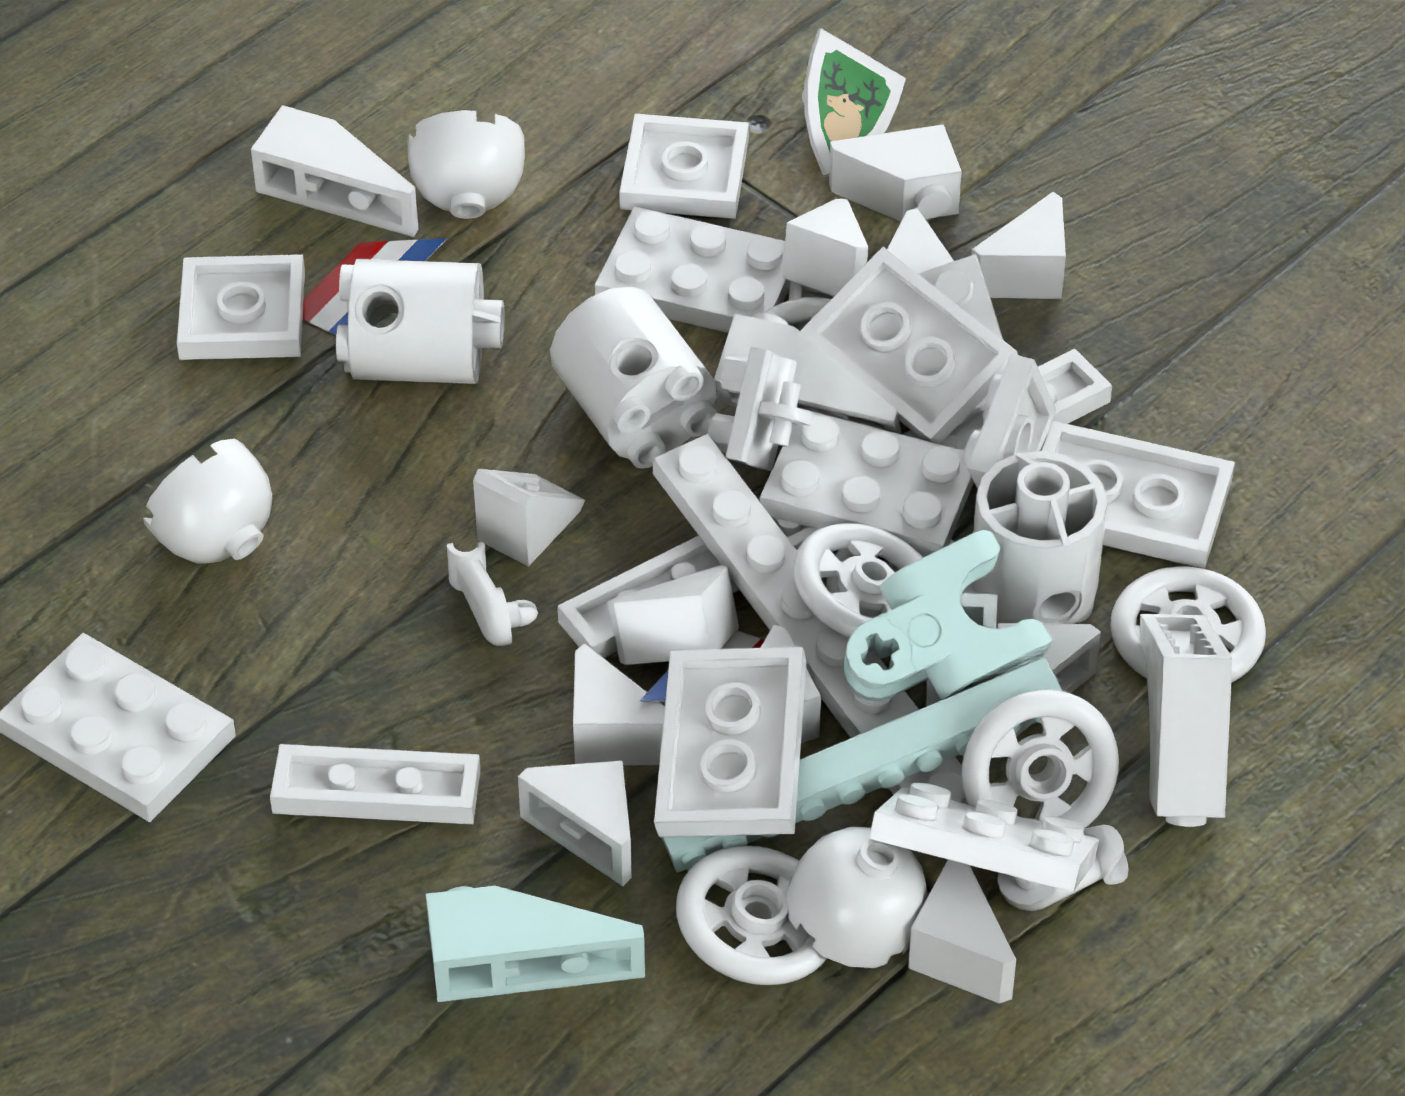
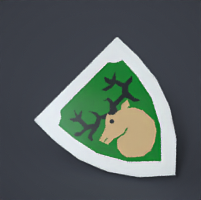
[802,28,906,175]

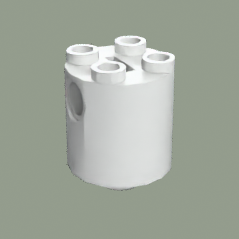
[336,259,505,384]
[550,286,717,469]
[972,451,1108,628]

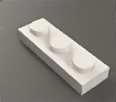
[270,744,480,824]

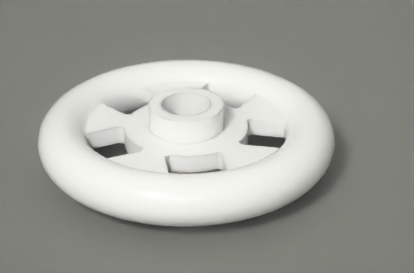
[793,523,924,638]
[1110,566,1266,683]
[962,690,1119,829]
[676,846,827,985]

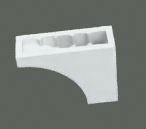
[1139,614,1232,827]

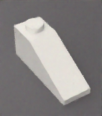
[251,105,418,237]
[714,313,901,434]

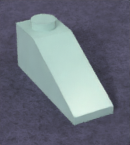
[426,886,645,1002]

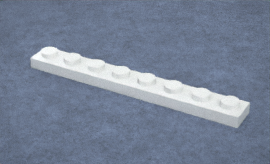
[653,434,968,804]

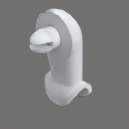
[447,542,538,646]
[997,825,1129,911]

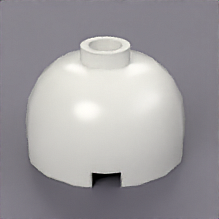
[407,110,525,219]
[143,439,272,564]
[786,827,928,968]

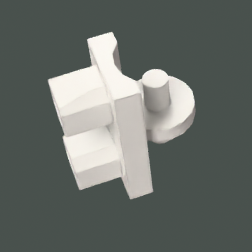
[707,347,814,471]

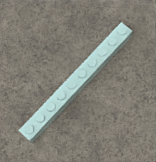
[661,657,1063,873]

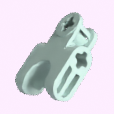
[843,530,1053,701]

